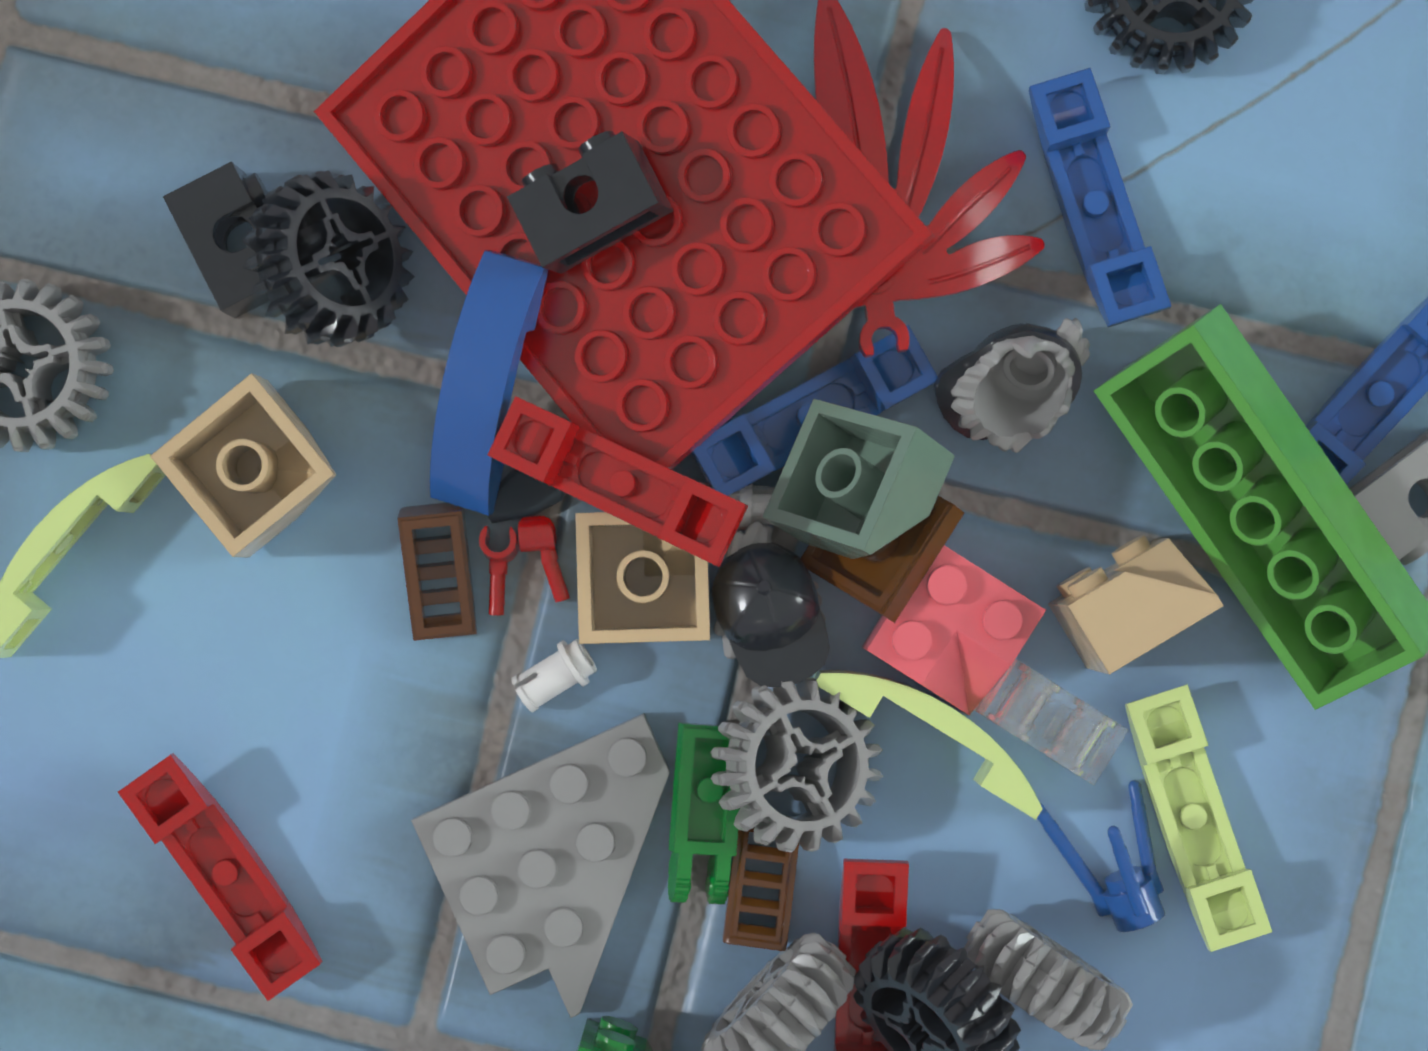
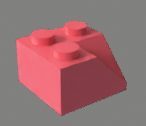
[862,545,1046,715]

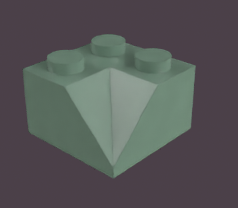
[762,399,955,559]

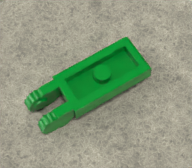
[667,722,740,905]

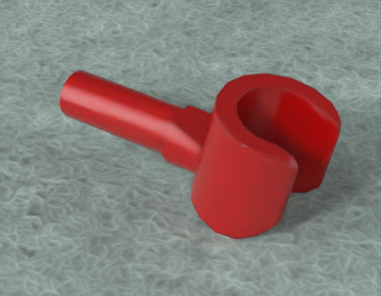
[518,516,570,603]
[479,525,519,616]

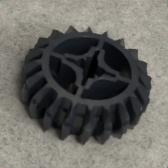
[1084,0,1254,74]
[242,170,415,347]
[853,927,1021,1051]

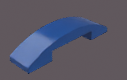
[1028,67,1171,328]
[430,250,548,516]
[1306,297,1428,485]
[692,324,938,496]

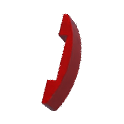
[487,396,748,567]
[118,753,323,1001]
[834,858,909,1051]

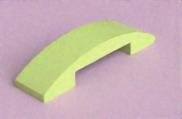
[0,454,166,658]
[814,670,1042,820]
[1125,684,1272,952]

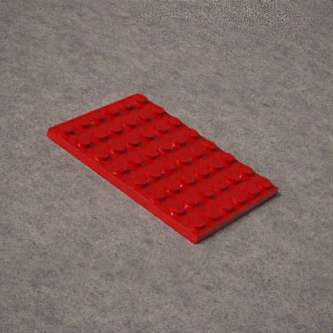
[313,0,935,470]

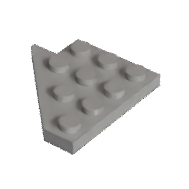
[411,713,670,1018]

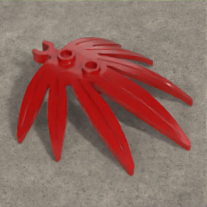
[813,0,1045,358]

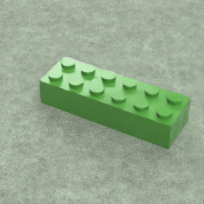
[1094,304,1428,710]

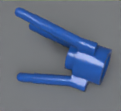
[1037,780,1165,932]

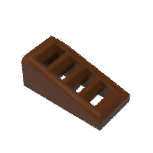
[397,503,477,641]
[722,815,799,951]

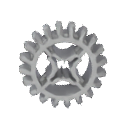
[0,279,114,452]
[710,677,883,852]
[964,909,1133,1050]
[701,932,856,1051]

